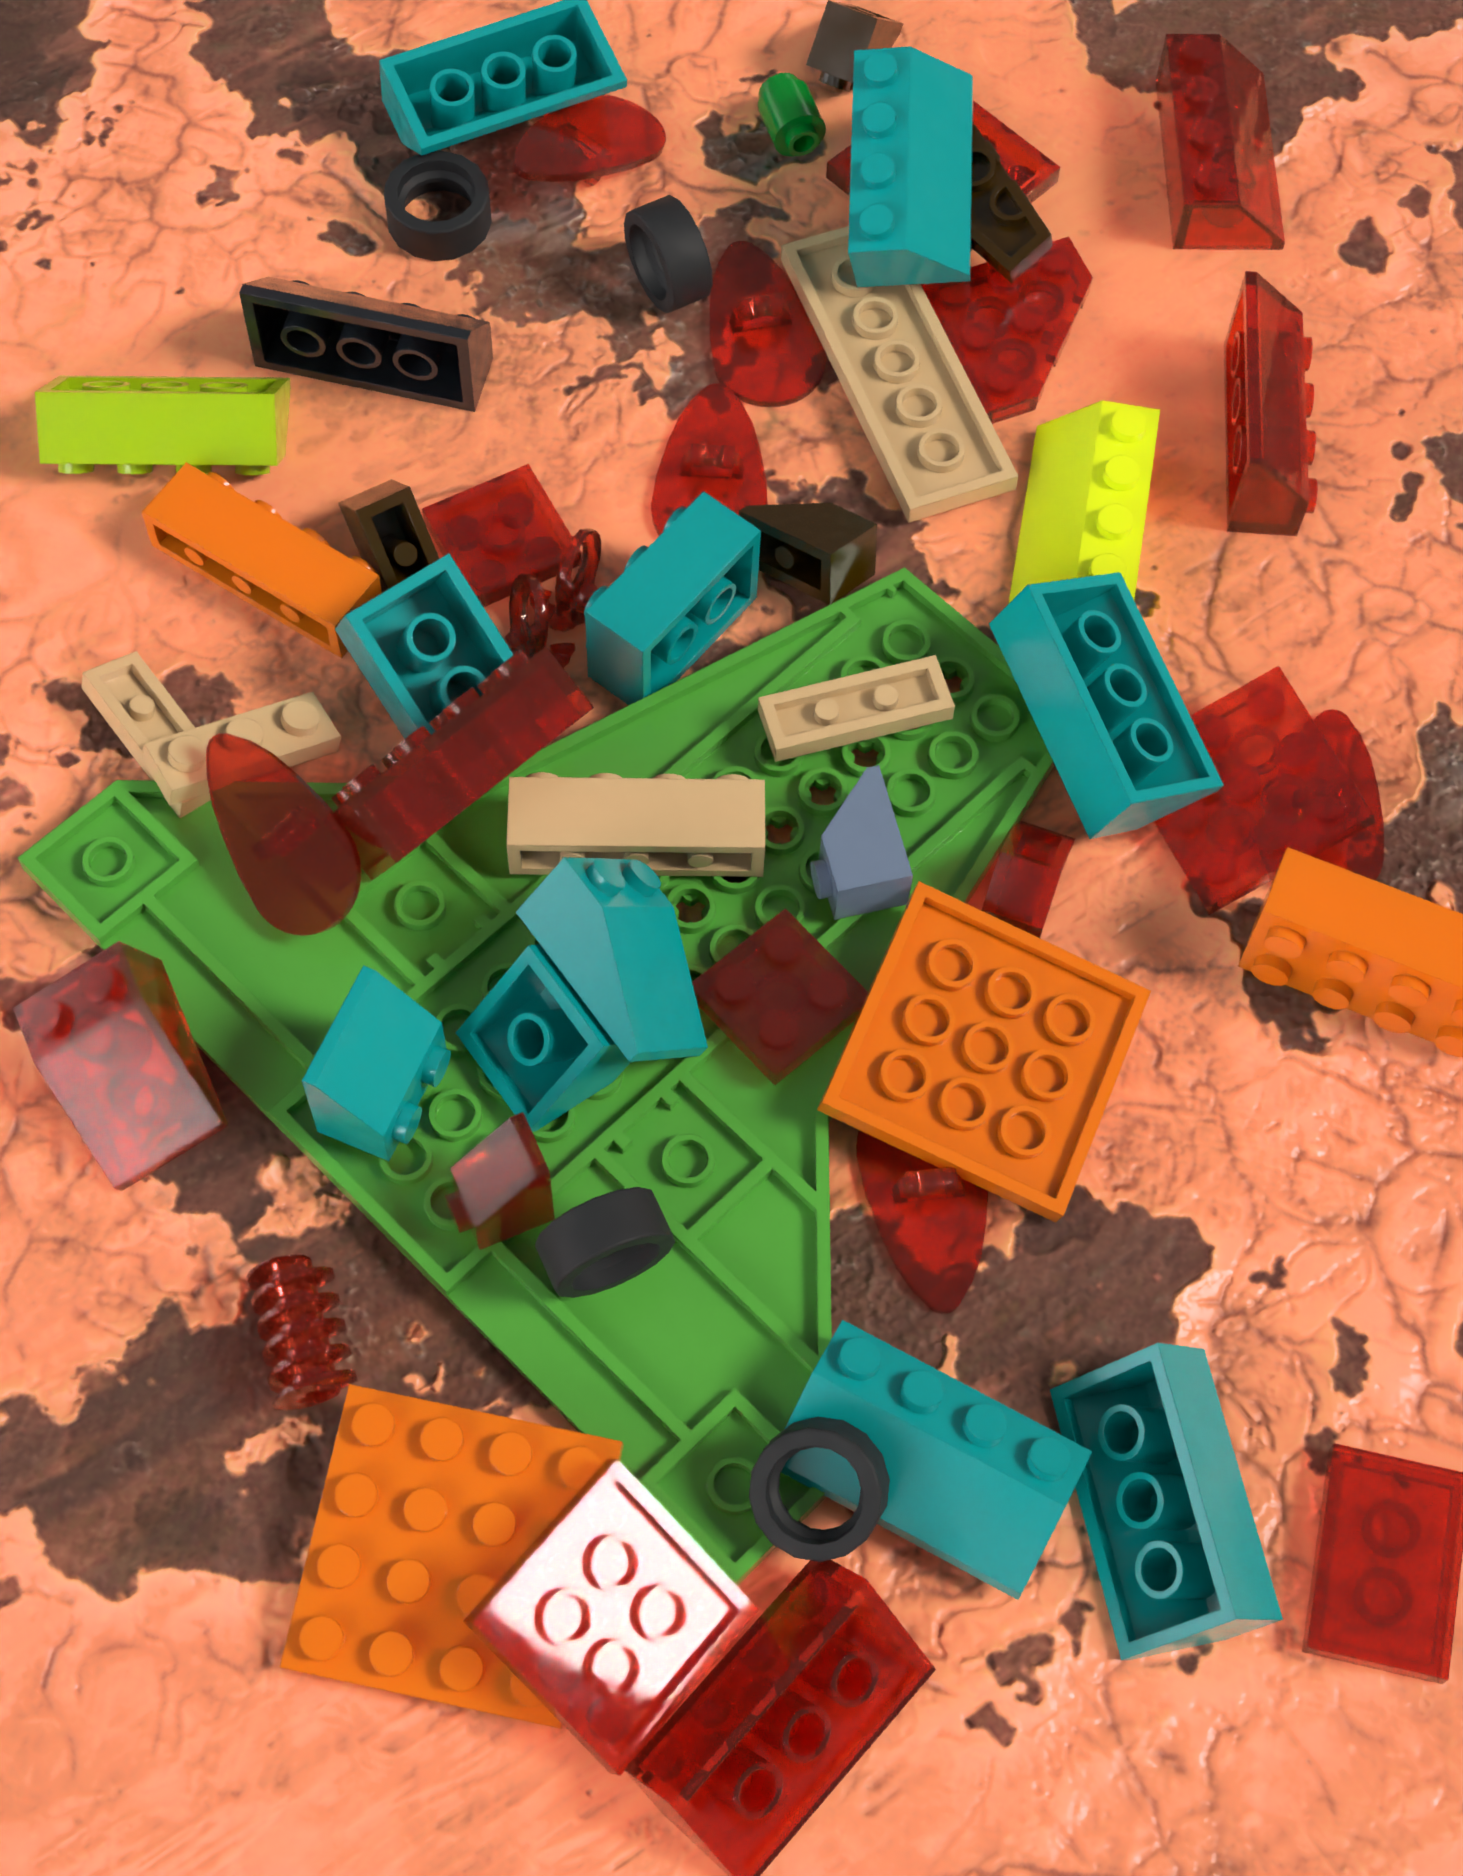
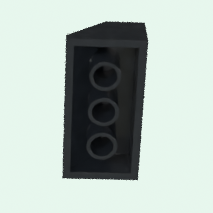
[239,277,493,412]

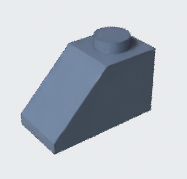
[811,765,913,920]

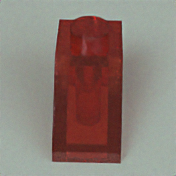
[981,820,1076,938]
[445,1112,555,1250]

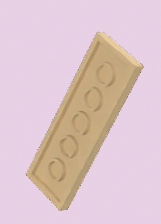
[781,226,1018,523]

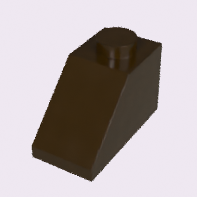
[806,0,903,91]
[338,479,439,593]
[739,503,877,605]

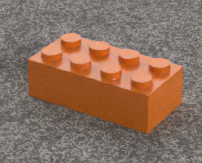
[1238,847,1463,1057]

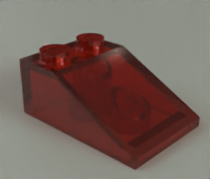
[13,941,229,1191]

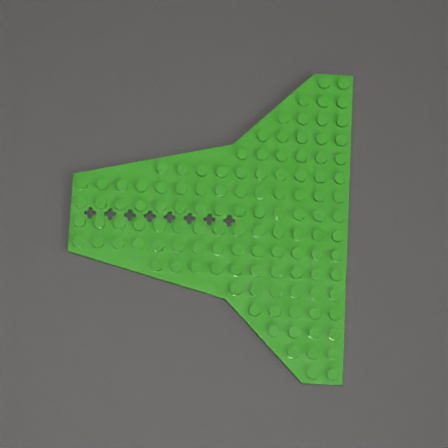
[18,567,1055,1589]

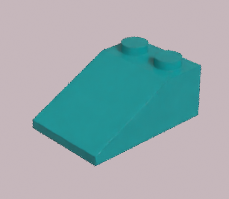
[516,857,708,1062]

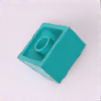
[456,944,631,1133]
[302,965,451,1161]

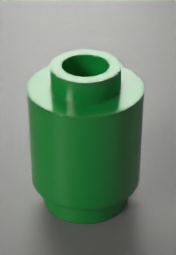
[757,73,826,157]

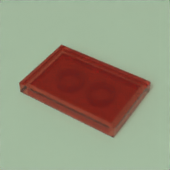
[1302,1443,1463,1684]

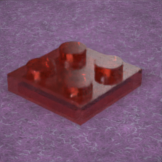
[422,464,582,607]
[692,908,869,1085]

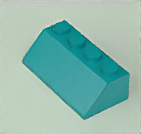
[379,0,627,156]
[848,46,973,287]
[989,572,1224,839]
[781,1320,1092,1600]
[1050,1343,1283,1660]

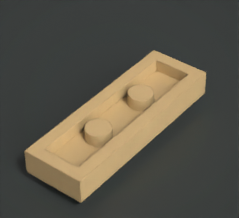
[81,651,213,818]
[758,655,955,762]
[142,692,341,806]

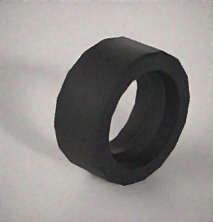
[384,151,492,261]
[624,195,713,313]
[535,1187,675,1298]
[749,1416,890,1562]

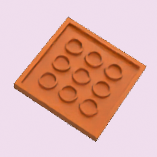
[817,881,1151,1223]
[279,1384,624,1729]

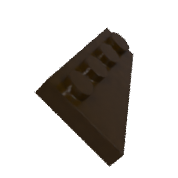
[971,122,1053,283]

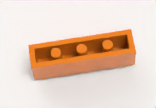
[142,462,382,659]

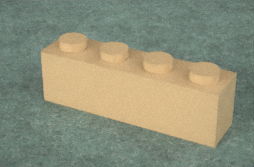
[507,772,765,877]

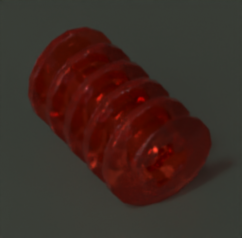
[246,1255,358,1411]

